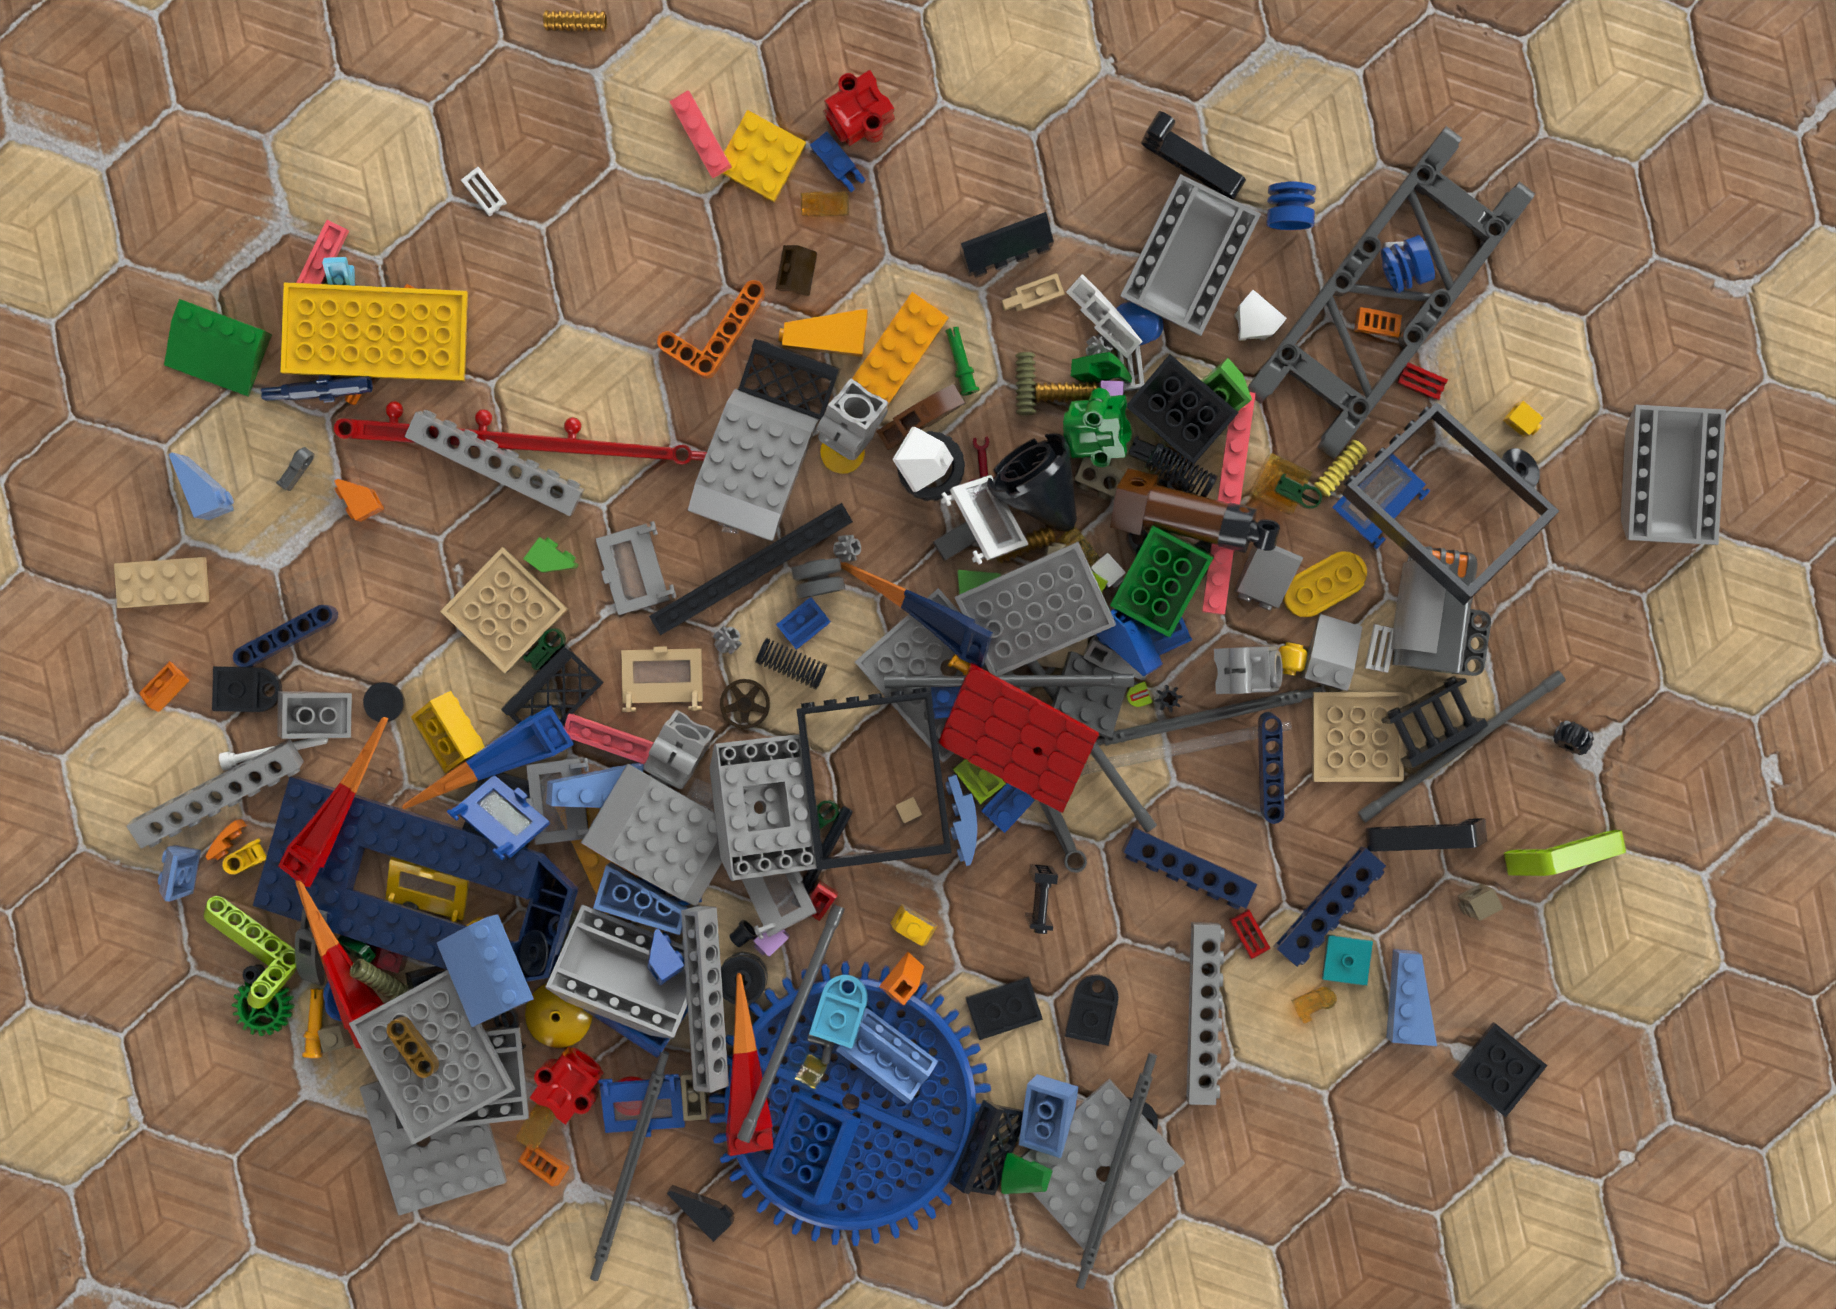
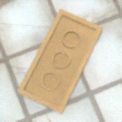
[114,557,209,608]

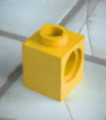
[1503,401,1543,437]

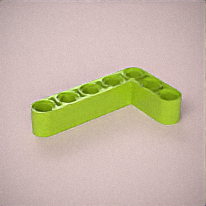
[1504,830,1626,876]
[204,896,297,1009]

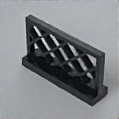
[738,339,841,420]
[501,644,604,724]
[949,1100,1023,1196]

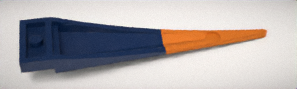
[840,560,993,668]

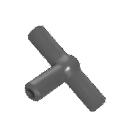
[807,1033,836,1064]

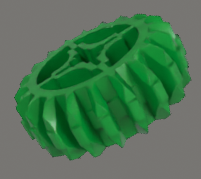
[232,976,295,1036]

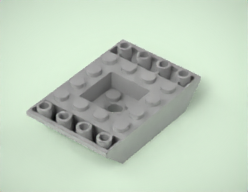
[709,734,817,881]

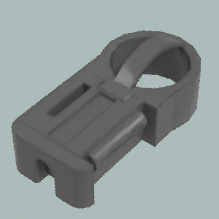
[276,447,315,491]

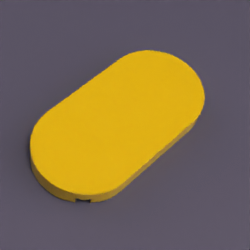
[1283,551,1367,617]

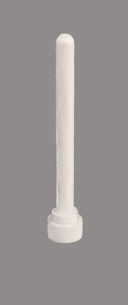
[219,738,328,771]

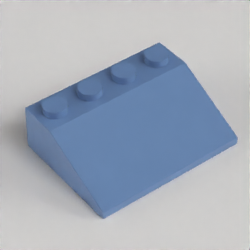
[437,915,534,1027]

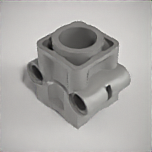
[817,379,889,460]
[1214,646,1283,694]
[643,710,716,789]

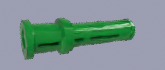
[945,327,980,396]

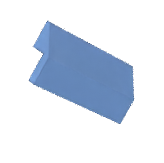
[836,1007,938,1104]

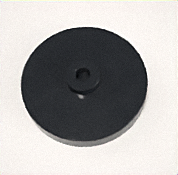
[363,682,405,722]

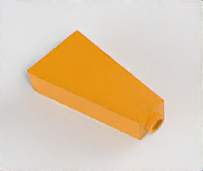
[779,309,868,357]

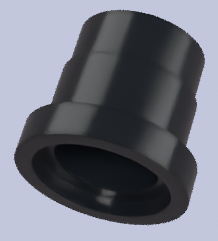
[729,920,757,948]

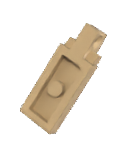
[1001,273,1065,311]

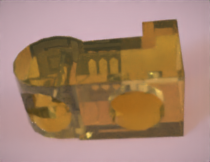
[1058,527,1100,567]
[1291,987,1337,1024]

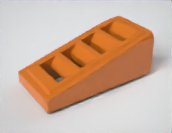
[1354,307,1402,338]
[518,1142,569,1186]

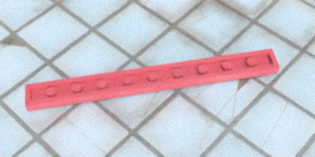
[1202,392,1256,615]

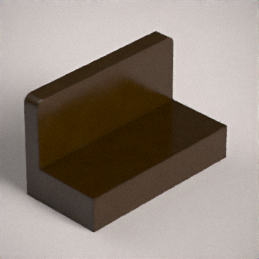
[775,245,817,296]

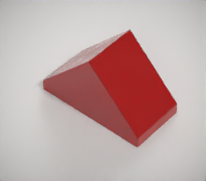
[809,880,838,921]

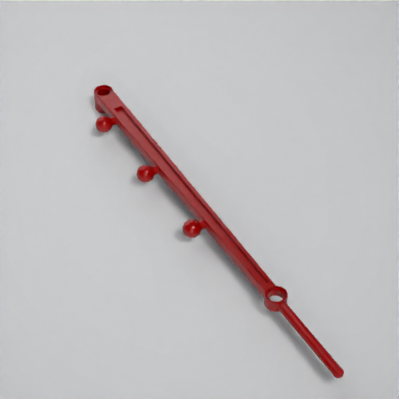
[334,401,707,465]

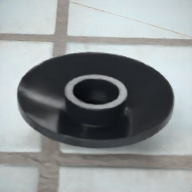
[1501,448,1540,487]
[520,930,548,976]

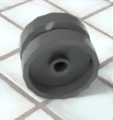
[791,558,846,599]

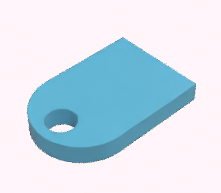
[809,975,868,1049]

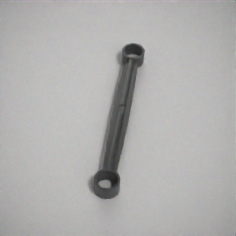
[1039,801,1087,873]

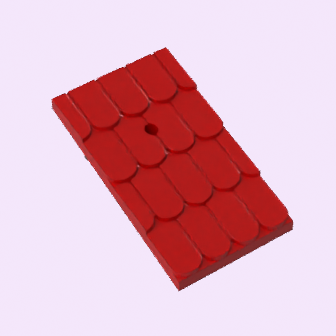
[938,663,1099,813]

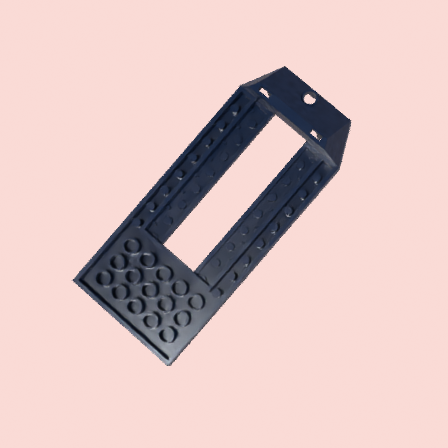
[253,776,579,982]

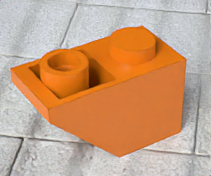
[334,479,384,522]
[879,952,924,1005]

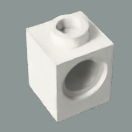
[1090,553,1126,588]

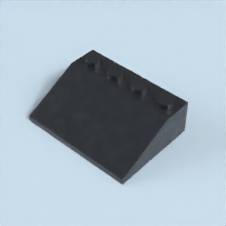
[1126,354,1238,463]

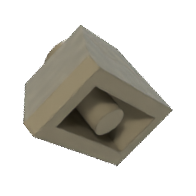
[318,1022,354,1053]

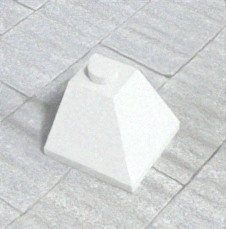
[893,427,953,492]

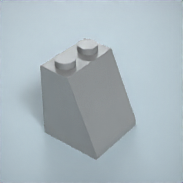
[1234,545,1303,611]

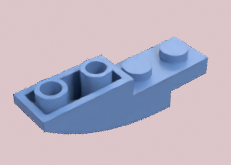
[945,774,977,866]

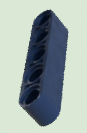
[233,605,338,667]
[1258,712,1285,824]

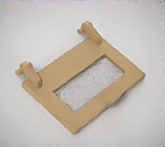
[621,646,703,712]

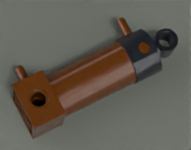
[1110,468,1280,553]

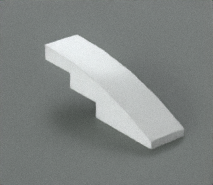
[1066,274,1142,358]

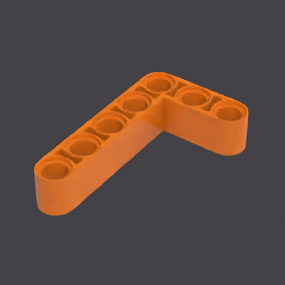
[657,280,765,379]

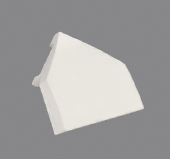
[1234,290,1287,340]

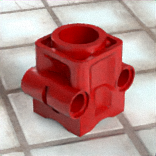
[823,70,895,147]
[529,1047,604,1125]

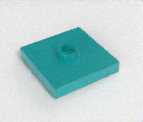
[1322,934,1373,986]

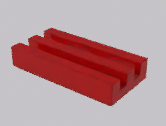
[1397,362,1448,401]
[1229,909,1271,959]

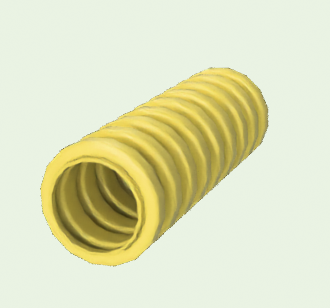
[1314,440,1368,497]

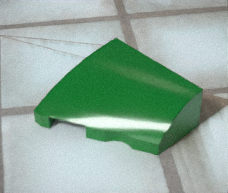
[1071,352,1132,384]
[1001,1153,1053,1194]

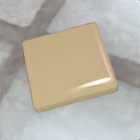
[896,797,922,823]

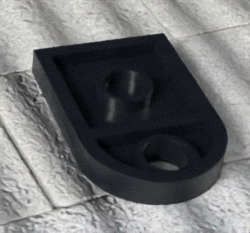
[212,666,282,712]
[1065,974,1119,1046]

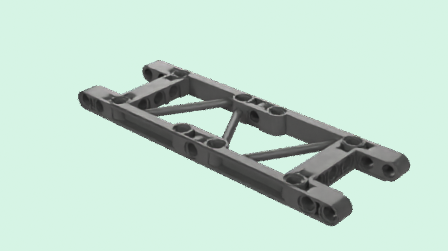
[1248,126,1535,459]

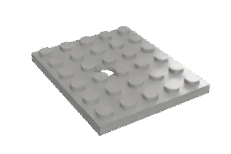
[855,588,1027,762]
[349,970,515,1145]
[1021,1079,1185,1250]
[360,1081,507,1215]

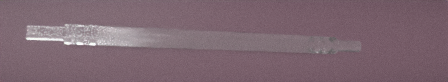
[1081,721,1292,776]

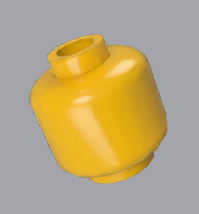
[1279,642,1308,676]

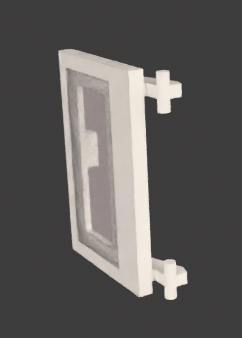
[941,475,1028,564]

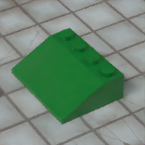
[164,299,272,397]
[1110,526,1214,637]

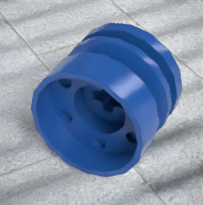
[1266,181,1316,230]
[1381,235,1435,293]

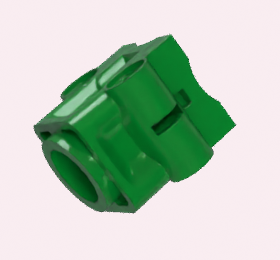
[1063,388,1132,468]

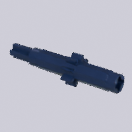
[261,375,373,403]

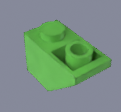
[523,537,579,573]

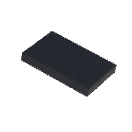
[965,976,1043,1040]

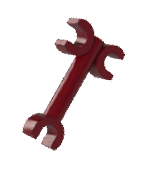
[969,437,994,496]

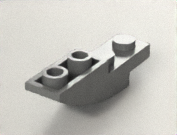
[295,908,328,986]

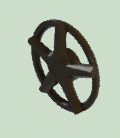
[720,679,770,729]

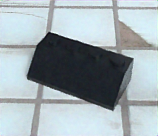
[960,212,1054,278]

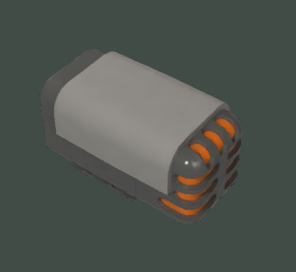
[1391,546,1491,676]

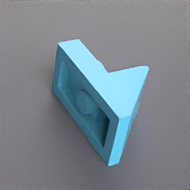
[322,257,355,286]

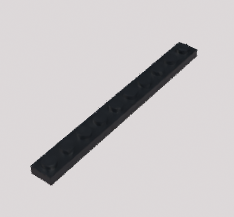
[649,503,853,636]

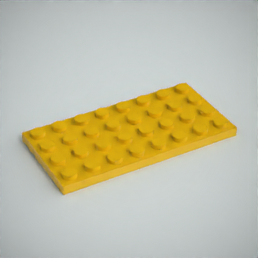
[281,282,468,382]

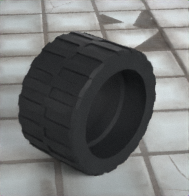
[897,431,965,501]

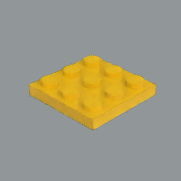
[722,110,806,203]

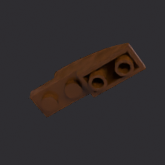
[876,384,966,451]

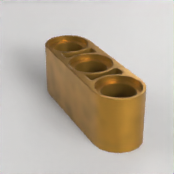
[386,1017,439,1078]

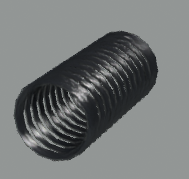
[1145,443,1218,497]
[755,637,828,690]

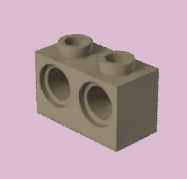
[1073,457,1125,501]

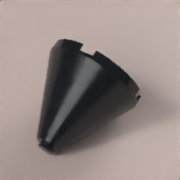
[987,433,1077,532]

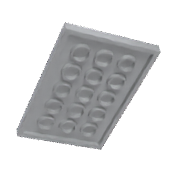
[955,542,1116,676]

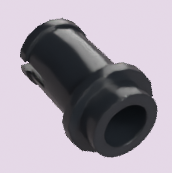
[243,964,265,984]

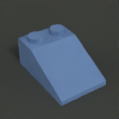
[168,452,234,520]
[158,845,201,902]
[1019,1074,1078,1158]

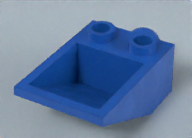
[1095,606,1163,676]

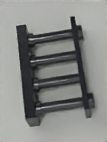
[1381,676,1488,768]
[1025,864,1058,934]

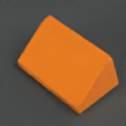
[139,661,189,712]

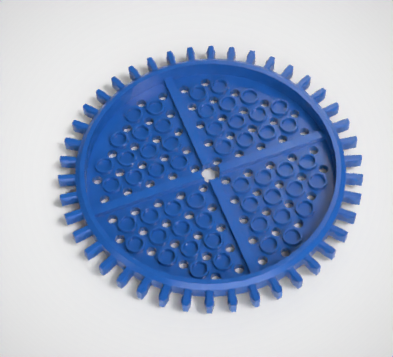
[709,961,991,1246]

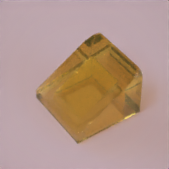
[795,1055,827,1089]

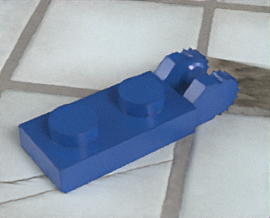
[810,131,866,193]

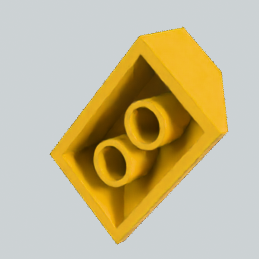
[410,691,485,773]

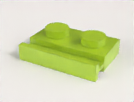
[953,759,1006,804]

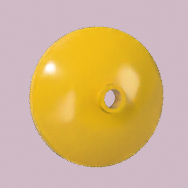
[525,983,593,1048]

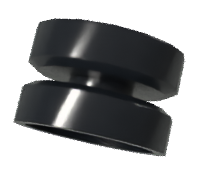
[721,951,768,1004]

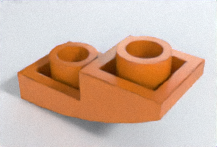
[206,819,247,861]

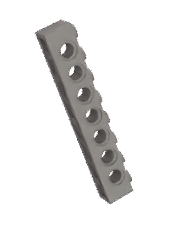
[405,410,585,516]
[126,739,304,849]
[681,906,729,1093]
[1186,922,1224,1105]

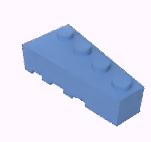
[546,762,644,808]
[593,862,688,935]
[1386,949,1437,1046]

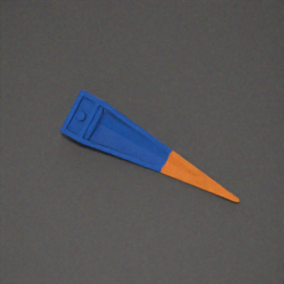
[402,706,574,809]

